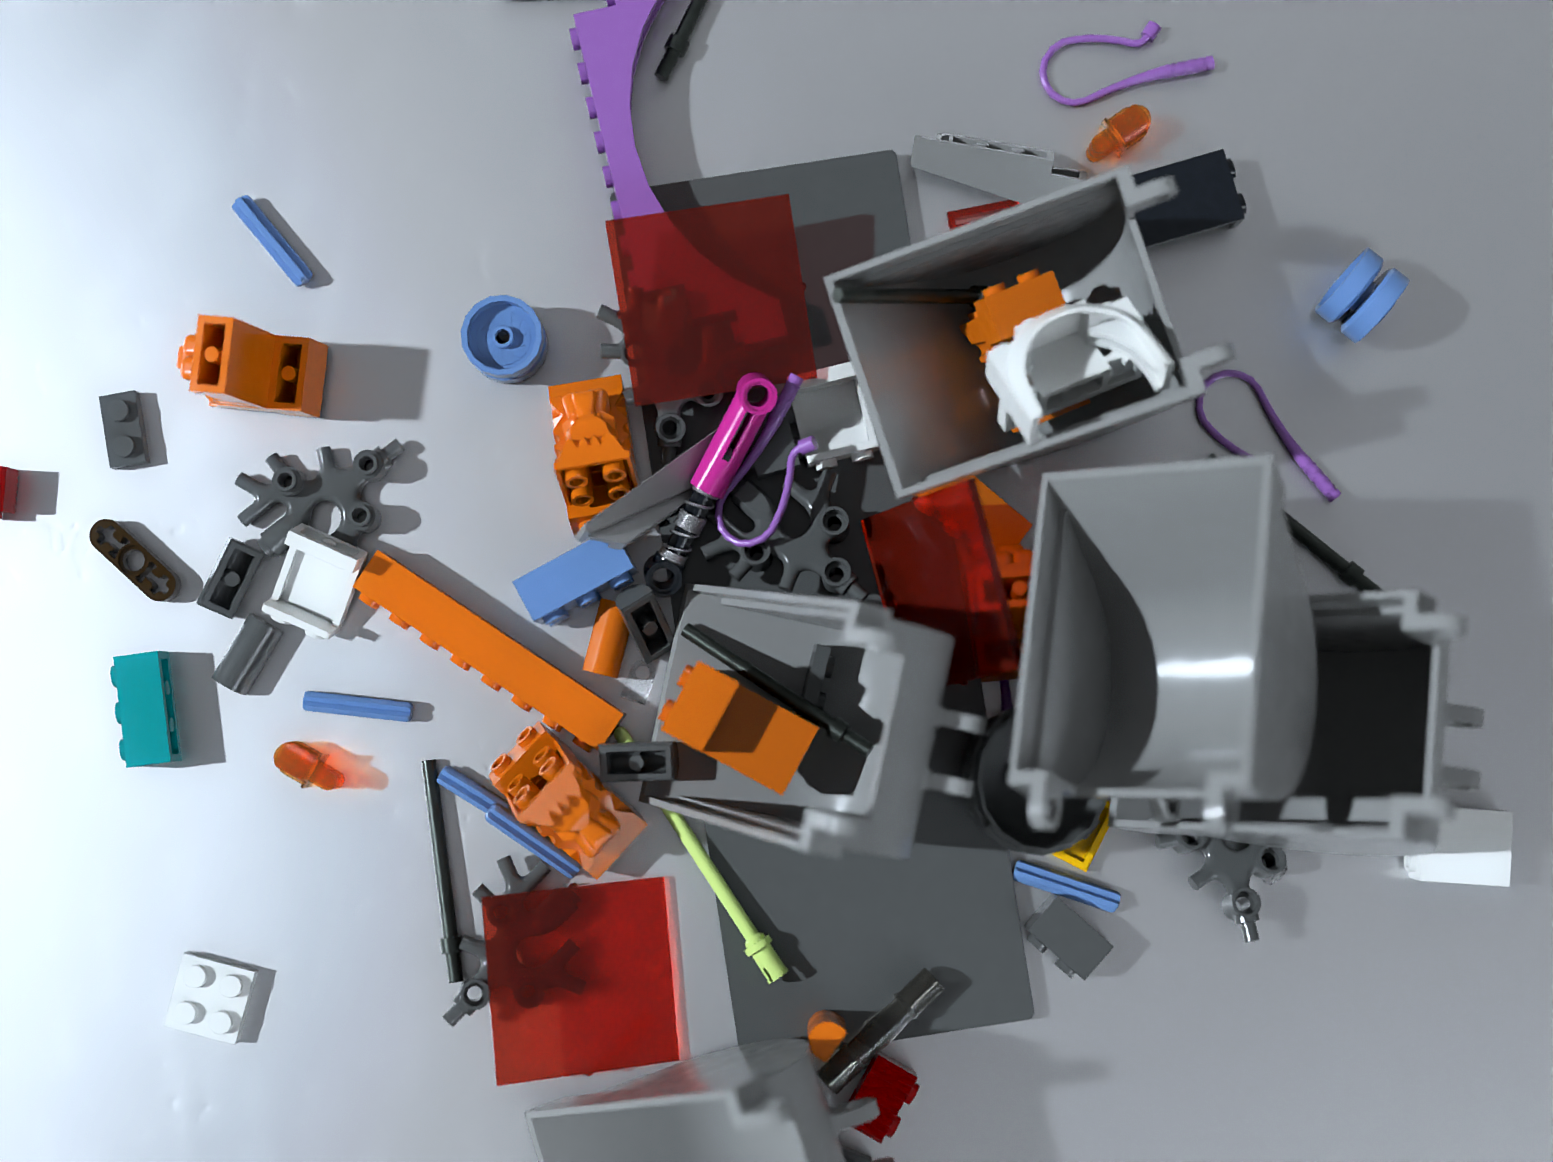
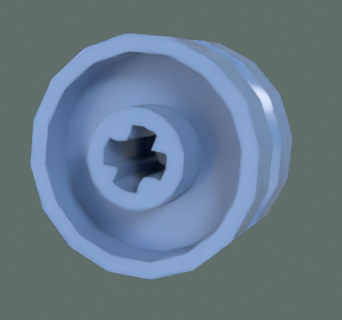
[1315,247,1410,343]
[461,295,548,384]

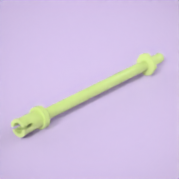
[613,726,789,984]

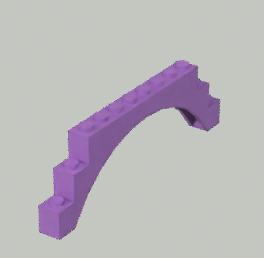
[569,0,788,353]

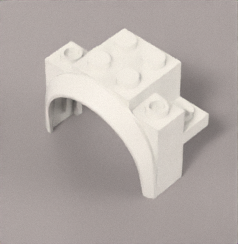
[985,297,1175,445]

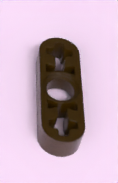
[89,519,181,602]

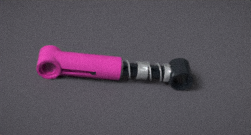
[643,372,778,598]

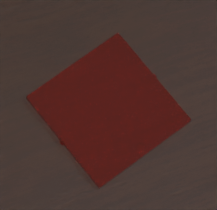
[605,194,817,407]
[860,477,1022,686]
[481,876,679,1086]

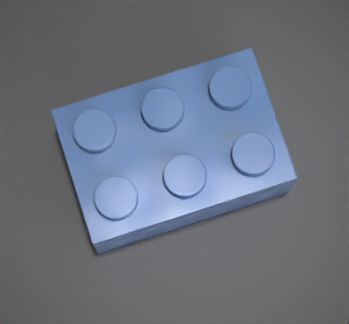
[512,539,639,627]

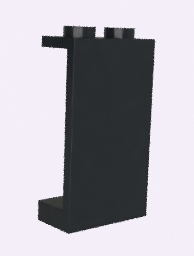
[1132,149,1246,248]

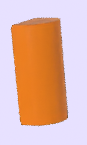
[583,598,630,679]
[807,1010,847,1063]

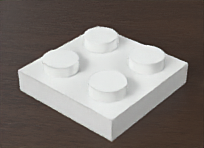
[163,951,259,1045]

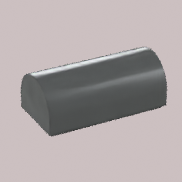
[196,537,265,619]
[615,584,674,664]
[212,613,284,695]
[598,741,679,782]

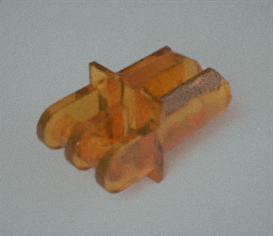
[1085,104,1151,163]
[273,741,345,790]

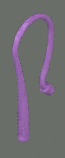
[1039,21,1215,107]
[1195,369,1341,502]
[715,373,818,547]

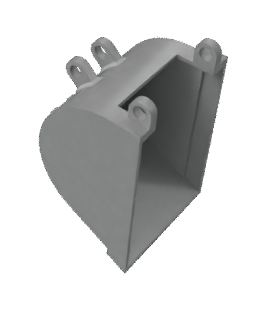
[823,165,1236,499]
[1008,454,1317,834]
[638,583,987,859]
[1108,589,1484,856]
[524,1038,895,1162]

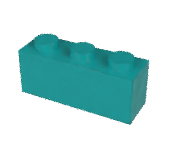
[110,651,182,768]

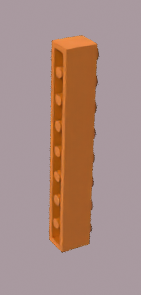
[352,550,626,753]

